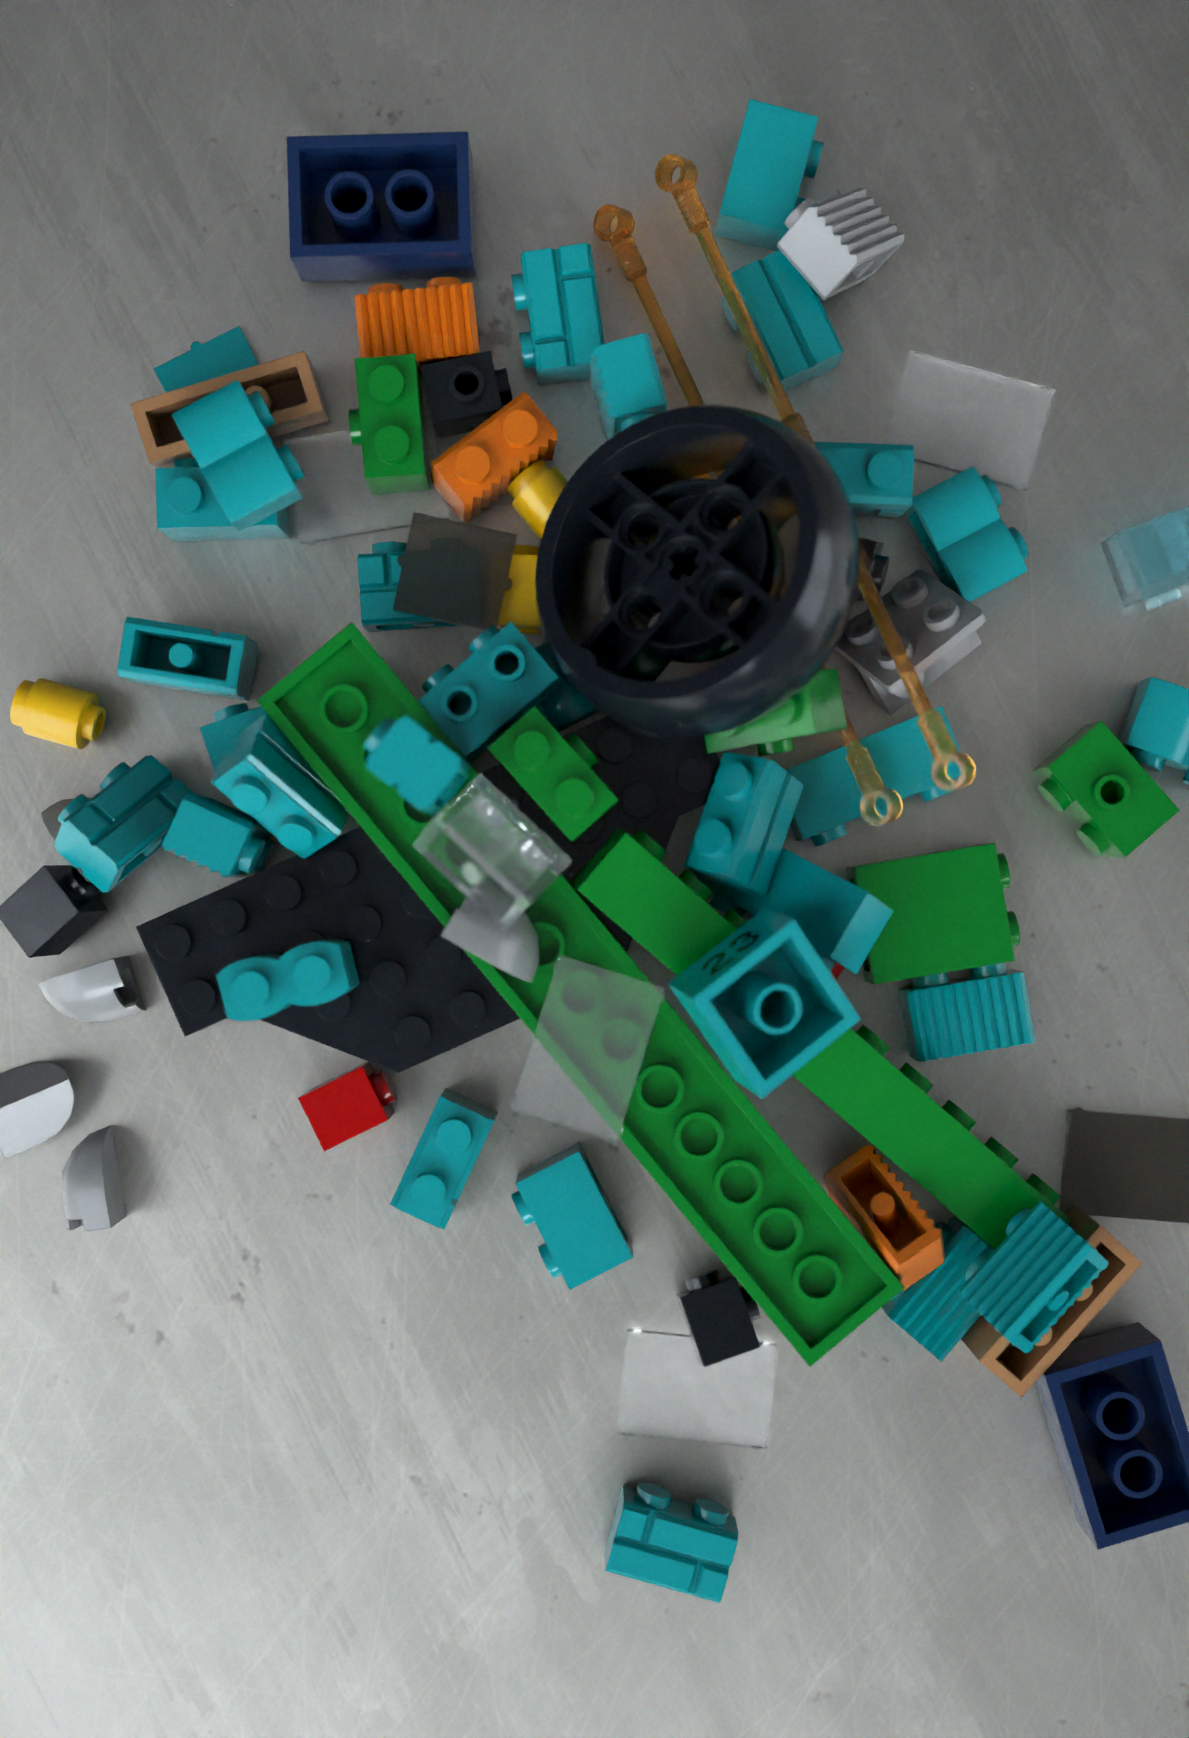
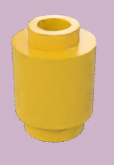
[507,459,568,540]
[10,678,106,750]

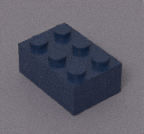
[287,131,476,282]
[1035,1322,1189,1550]

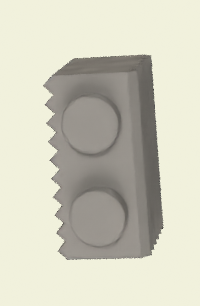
[777,188,904,301]

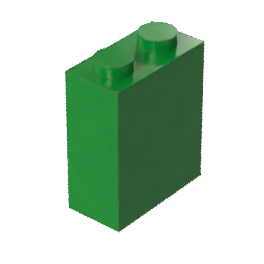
[846,843,1020,985]

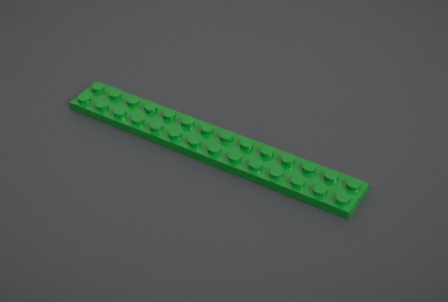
[257,622,905,1367]

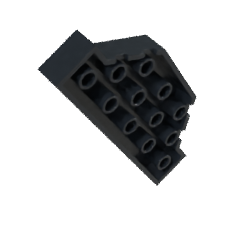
[136,716,721,1073]

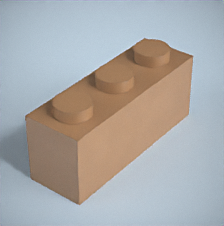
[130,351,330,468]
[961,1203,1142,1398]

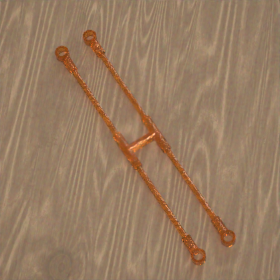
[593,154,976,826]

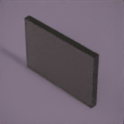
[1059,1107,1189,1223]

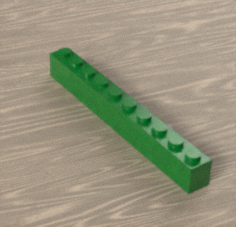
[571,828,1071,1250]

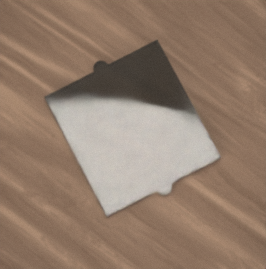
[393,512,517,631]

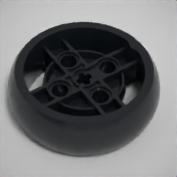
[535,404,860,737]

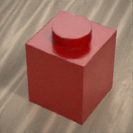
[298,1061,398,1152]

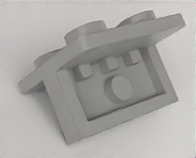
[835,570,986,715]

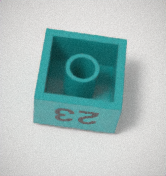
[668,908,861,1099]

